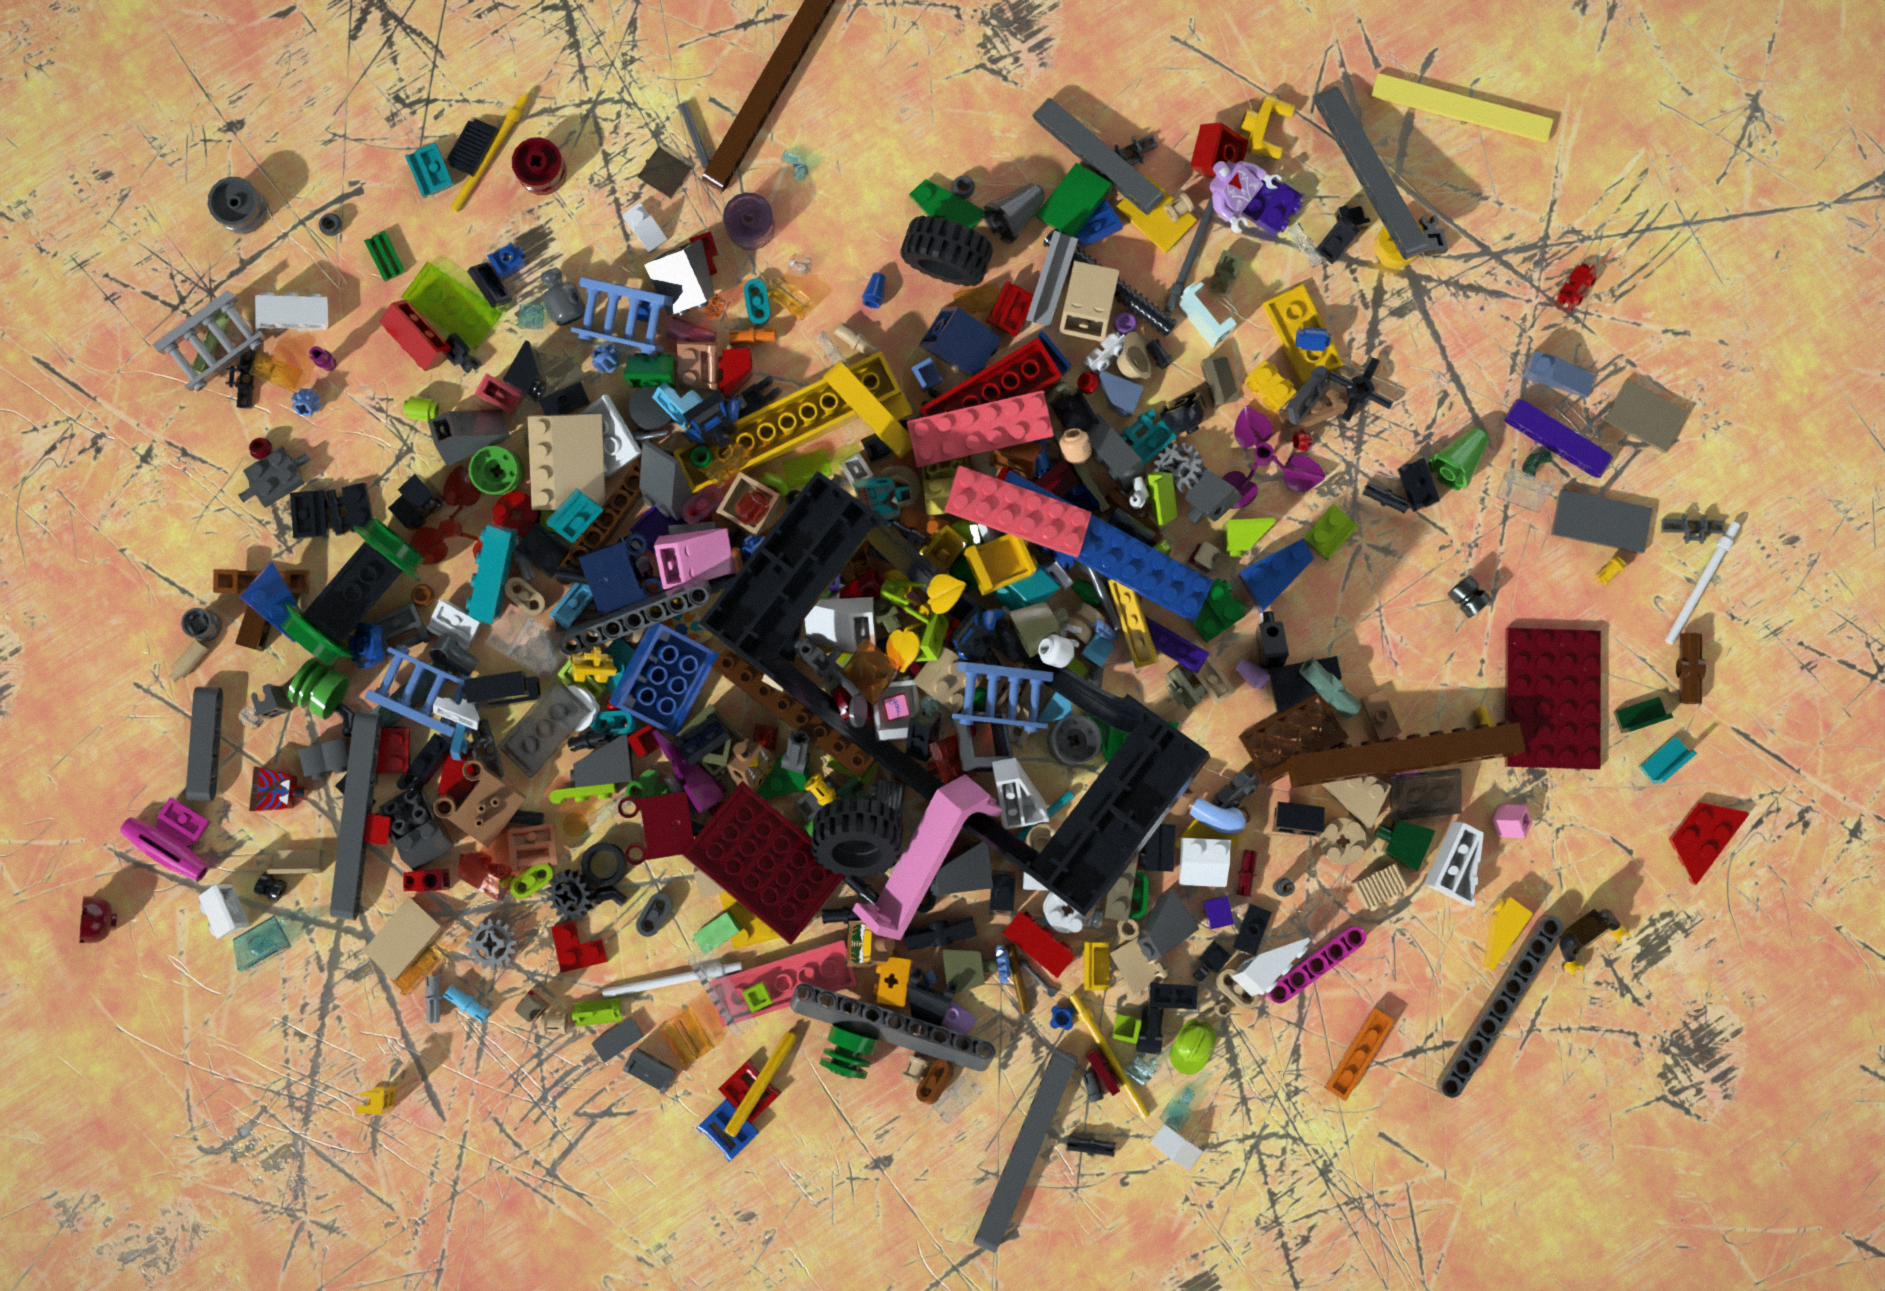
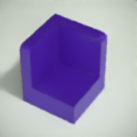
[1202,896,1234,929]

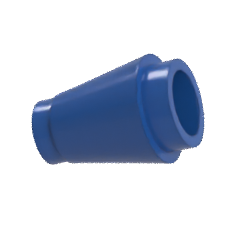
[862,273,886,309]

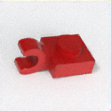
[689,231,719,275]

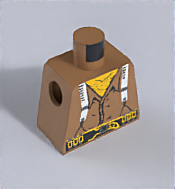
[727,739,779,792]

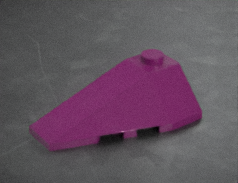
[652,730,727,813]

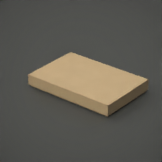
[363,897,444,982]

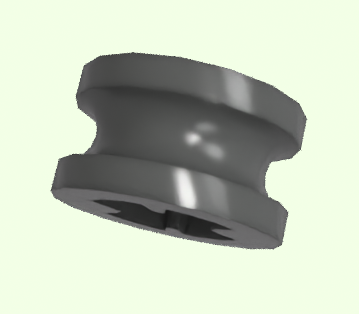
[1087,908,1103,929]

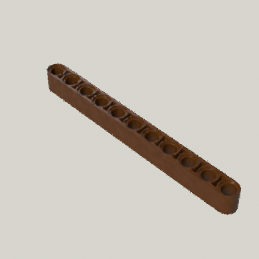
[702,0,836,192]

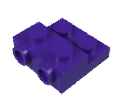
[1241,179,1303,237]

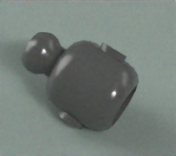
[541,267,586,326]

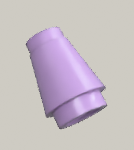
[1235,659,1271,690]

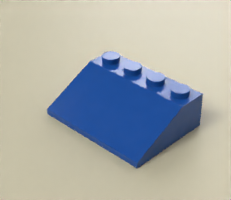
[609,623,719,736]

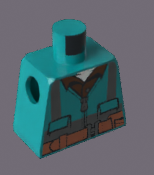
[853,477,911,520]

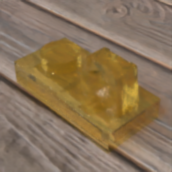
[249,352,302,393]

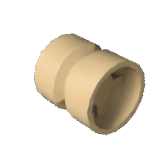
[1066,602,1106,646]

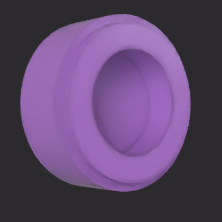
[1114,312,1137,336]

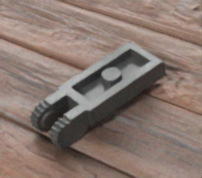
[1287,365,1330,425]

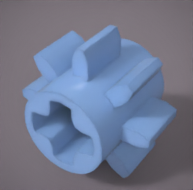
[591,344,620,373]
[291,388,321,417]

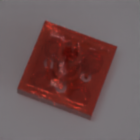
[927,734,978,785]

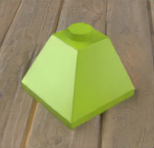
[1222,518,1275,557]

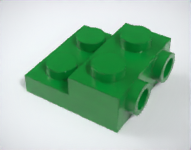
[1191,578,1246,643]

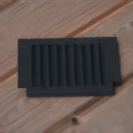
[446,119,499,177]

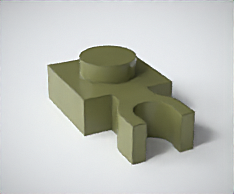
[1211,250,1244,294]

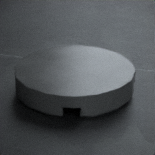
[629,386,672,431]

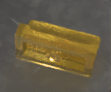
[390,947,441,996]
[660,1008,715,1066]

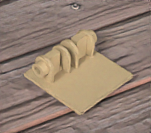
[1110,937,1174,995]

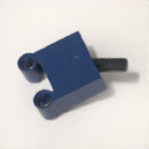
[556,532,664,615]

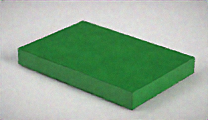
[1036,163,1113,237]

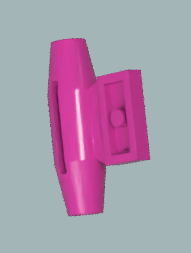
[120,797,211,882]

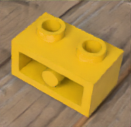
[1244,360,1297,413]

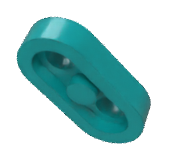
[744,279,771,325]
[591,710,637,736]

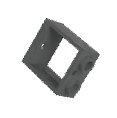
[954,709,1013,773]

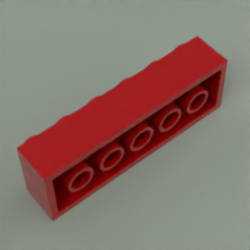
[919,337,1062,418]

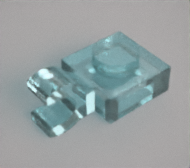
[919,697,954,735]
[1159,1087,1195,1132]

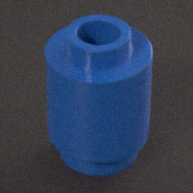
[1295,327,1330,352]

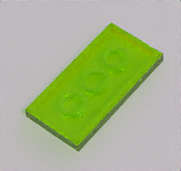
[401,261,502,350]

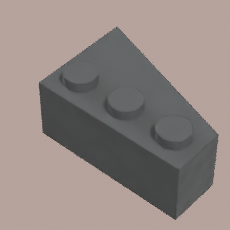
[1086,413,1147,494]

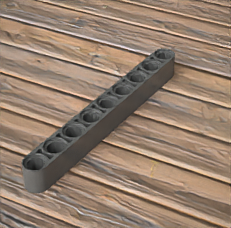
[1314,85,1428,260]
[330,711,383,921]
[1436,916,1563,1098]
[790,983,996,1071]
[973,1047,1078,1253]

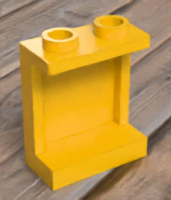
[964,534,1038,596]

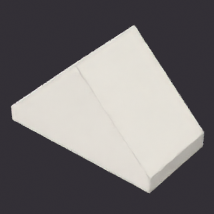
[839,453,875,494]
[1150,1123,1203,1171]

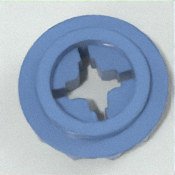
[996,945,1011,983]

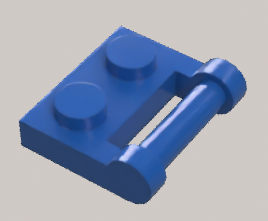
[696,1098,759,1162]

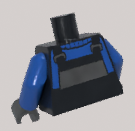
[681,390,747,448]
[949,604,1011,663]

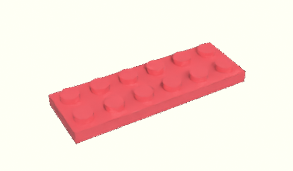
[906,391,1054,468]
[944,466,1092,558]
[709,939,858,1027]

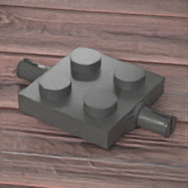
[238,446,311,508]

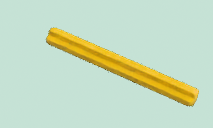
[725,1031,797,1137]

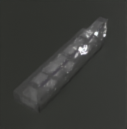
[686,944,758,1039]

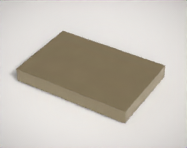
[1604,380,1688,453]

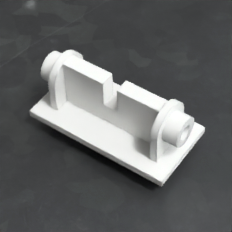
[1083,332,1125,375]

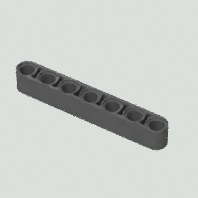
[1032,98,1164,215]
[559,579,711,656]

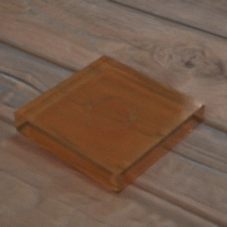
[841,639,902,705]

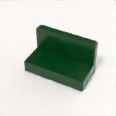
[1614,697,1673,734]

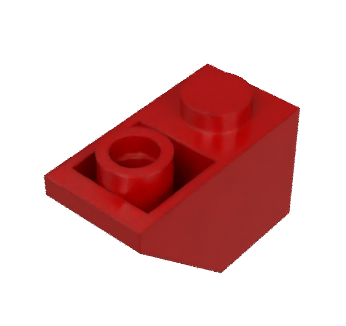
[718,348,753,399]

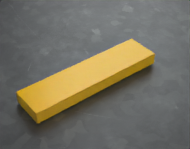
[1107,579,1159,669]

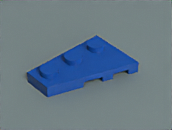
[239,562,300,643]

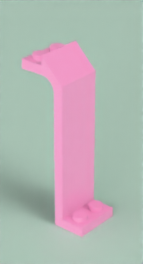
[852,774,1003,940]

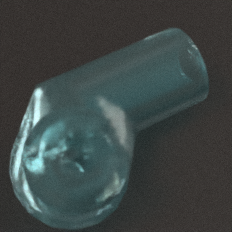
[781,150,808,180]

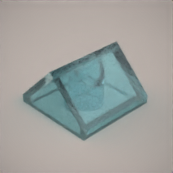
[233,916,292,972]

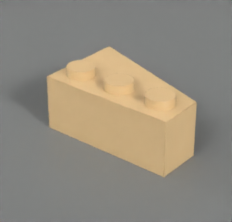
[1321,776,1391,828]

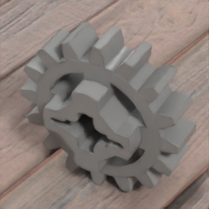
[1153,443,1204,493]
[466,918,519,970]

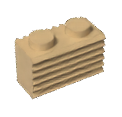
[1350,863,1409,911]

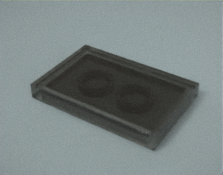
[1389,768,1462,821]

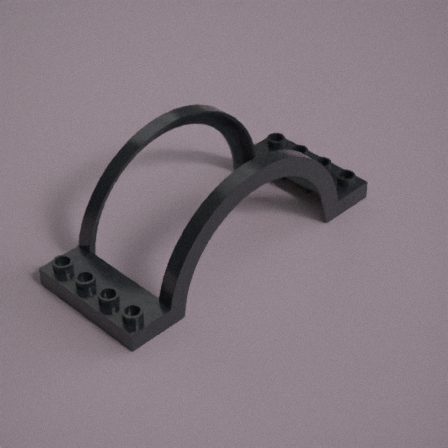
[699,470,1210,919]

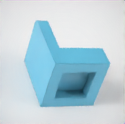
[1080,633,1114,668]

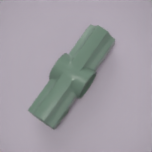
[1299,658,1362,719]

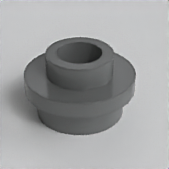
[952,176,975,199]
[319,213,342,236]

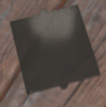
[638,146,692,199]

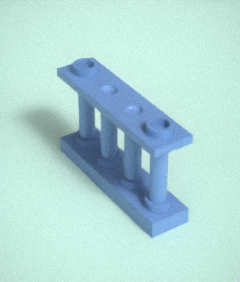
[571,277,674,355]
[365,645,470,737]
[952,662,1053,732]

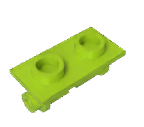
[572,998,623,1027]

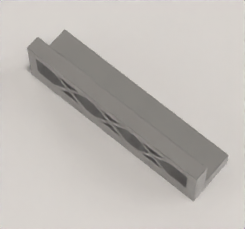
[1026,231,1079,328]

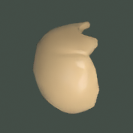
[1026,823,1056,852]

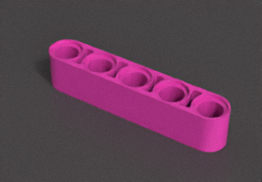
[1266,926,1366,1004]

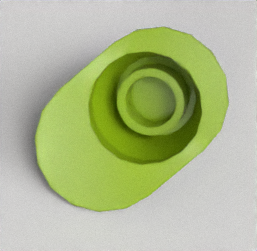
[1170,1020,1216,1075]

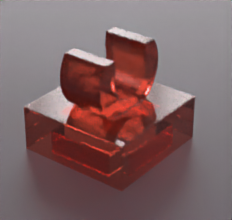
[753,723,779,750]

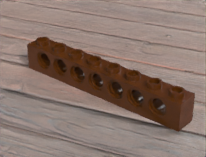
[712,648,876,780]

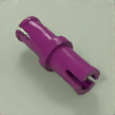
[309,346,337,371]

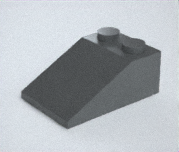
[639,440,696,521]

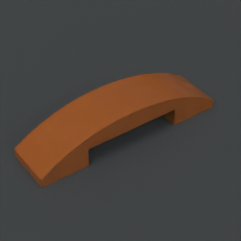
[213,569,310,594]

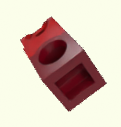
[839,567,885,600]
[403,869,450,892]

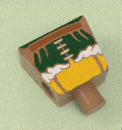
[846,921,895,968]

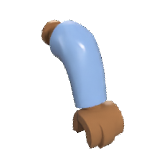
[1170,785,1252,835]

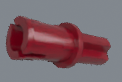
[1236,850,1257,897]

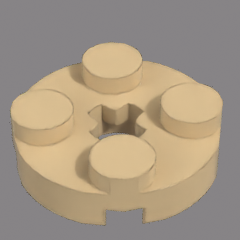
[1318,818,1367,865]

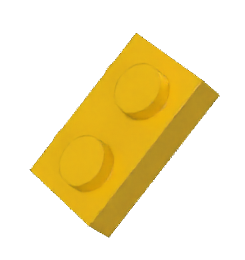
[919,525,968,574]

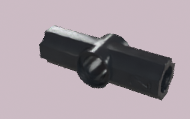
[904,916,977,951]

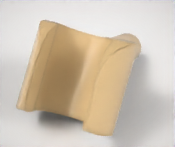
[1196,1003,1230,1024]

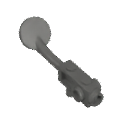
[794,638,868,727]

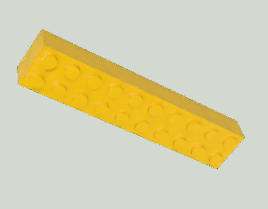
[673,351,902,497]

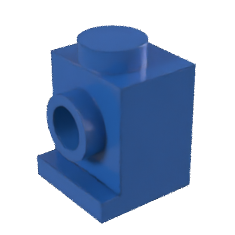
[487,243,526,281]

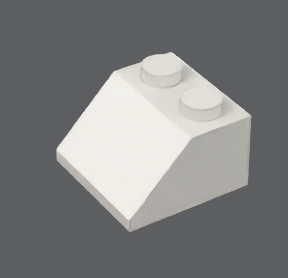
[1179,838,1231,887]
[198,884,250,939]

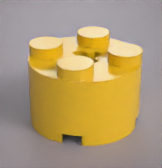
[1374,223,1424,269]

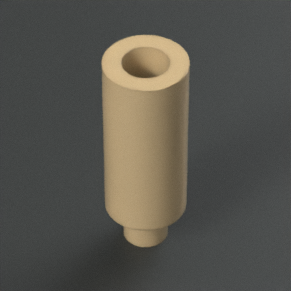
[168,639,209,682]

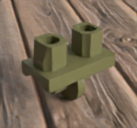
[874,598,904,635]
[1164,667,1207,711]

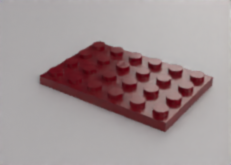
[1505,628,1601,770]
[681,781,845,945]

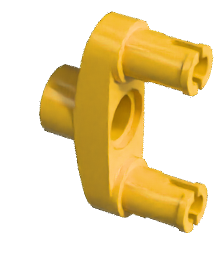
[1240,94,1295,160]

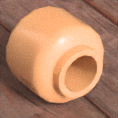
[1059,428,1092,465]

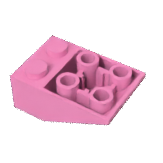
[654,527,735,589]

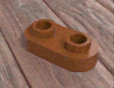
[916,1059,954,1105]

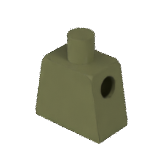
[1009,602,1069,657]
[942,949,997,993]

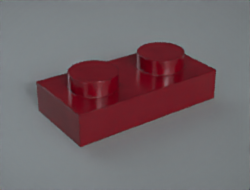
[1085,1049,1120,1096]

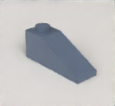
[1522,350,1595,398]

